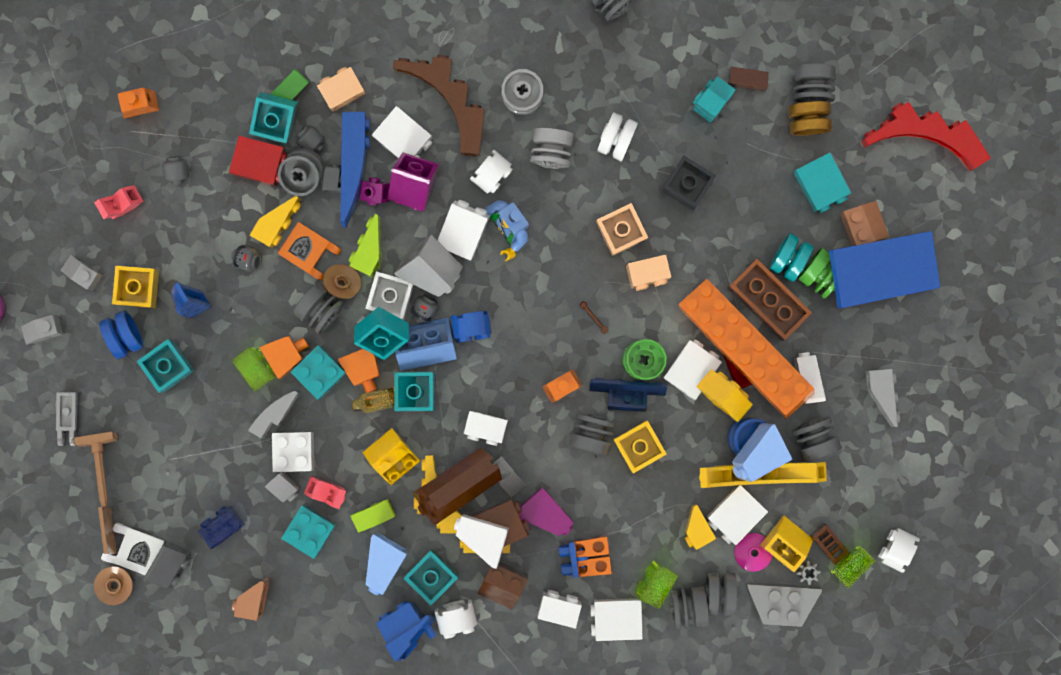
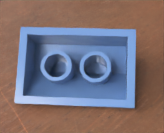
[395,317,457,371]

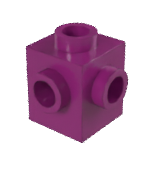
[360,177,390,206]

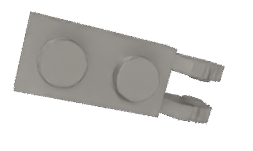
[56,392,78,446]

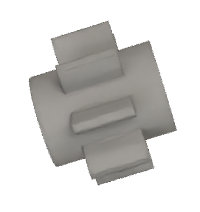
[796,560,821,585]

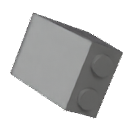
[394,235,463,297]

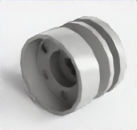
[530,128,574,169]

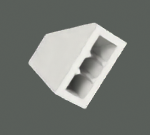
[794,352,826,404]
[454,514,509,568]

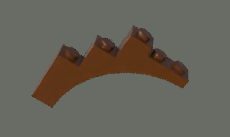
[393,55,485,157]

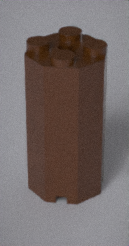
[413,448,502,525]

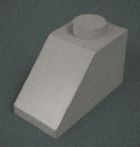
[60,255,103,291]
[21,315,64,345]
[265,472,300,503]

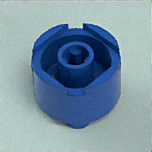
[450,311,492,343]

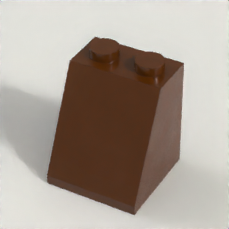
[471,498,530,547]
[477,561,528,610]

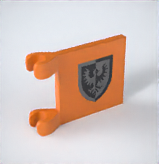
[278,222,341,281]

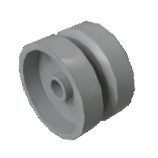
[502,69,543,115]

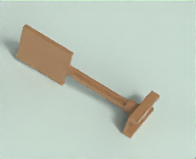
[74,432,118,554]

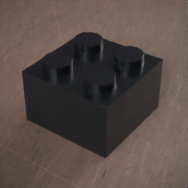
[661,155,716,211]

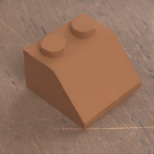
[840,201,889,246]
[232,577,270,621]

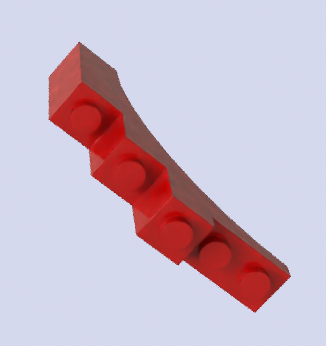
[861,102,991,171]

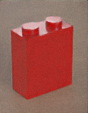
[229,136,288,187]

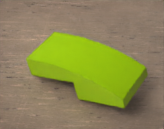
[350,499,396,533]

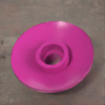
[734,533,772,572]

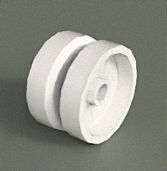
[597,112,638,162]

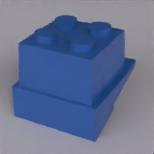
[376,601,437,661]

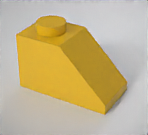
[684,504,716,550]

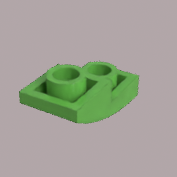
[270,68,309,100]

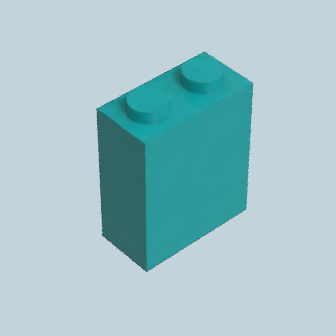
[793,153,851,213]

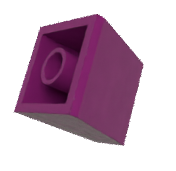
[388,152,439,212]
[520,486,574,536]

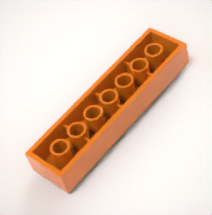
[678,279,815,419]

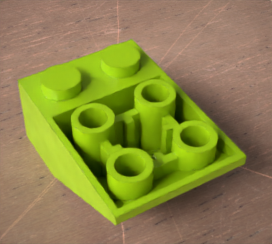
[349,214,382,279]

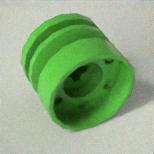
[798,247,835,299]
[622,339,667,380]

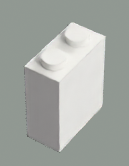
[372,106,433,159]
[437,200,490,261]
[663,340,722,400]
[706,485,768,545]
[590,598,643,641]

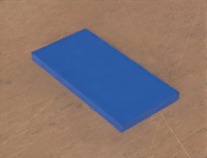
[829,231,940,308]

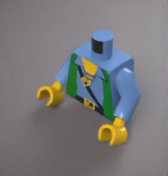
[484,200,529,261]

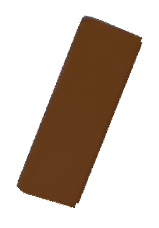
[728,67,769,91]

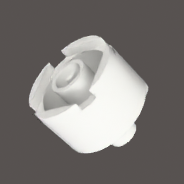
[470,150,513,194]
[878,528,920,573]
[434,600,477,639]

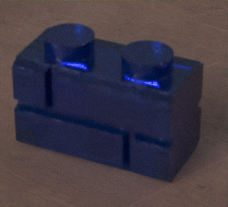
[198,506,245,549]

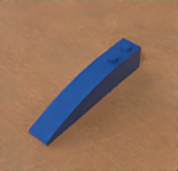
[340,112,370,228]
[171,283,212,318]

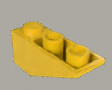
[250,196,301,248]

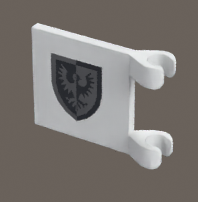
[101,523,164,575]

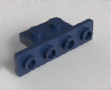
[589,378,667,412]

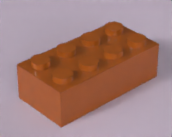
[727,259,812,341]

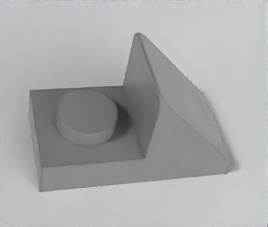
[492,456,526,498]

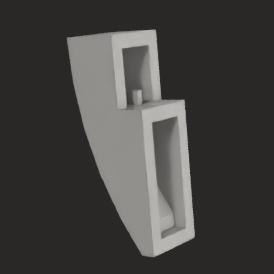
[248,391,300,438]

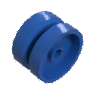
[99,310,144,359]
[727,417,766,456]

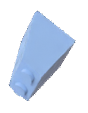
[732,423,793,482]
[366,531,409,595]

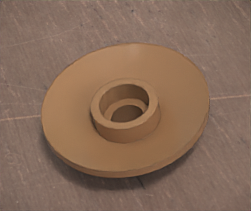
[323,264,361,299]
[94,566,133,605]

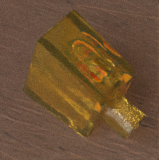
[352,388,394,414]

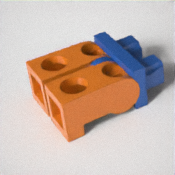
[559,535,612,578]

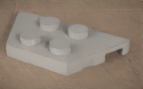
[747,584,822,627]

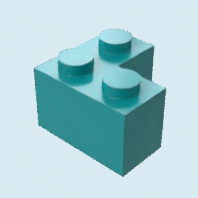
[693,76,736,123]

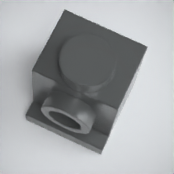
[322,164,341,194]

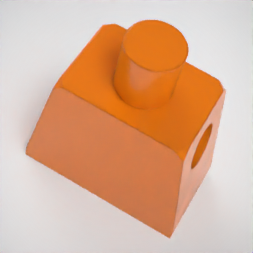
[118,88,159,118]
[259,336,309,379]
[338,349,380,394]
[542,369,583,403]

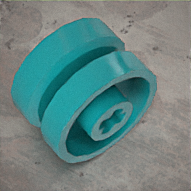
[769,233,814,282]

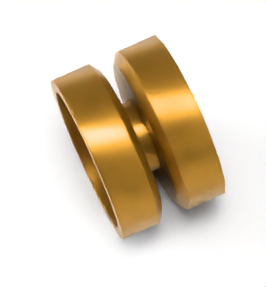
[788,101,832,136]

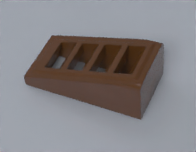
[810,523,850,565]

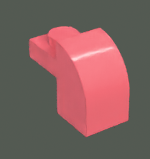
[94,185,143,219]
[304,476,346,509]

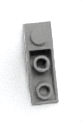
[865,369,900,427]

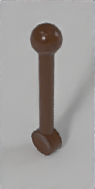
[580,301,608,334]

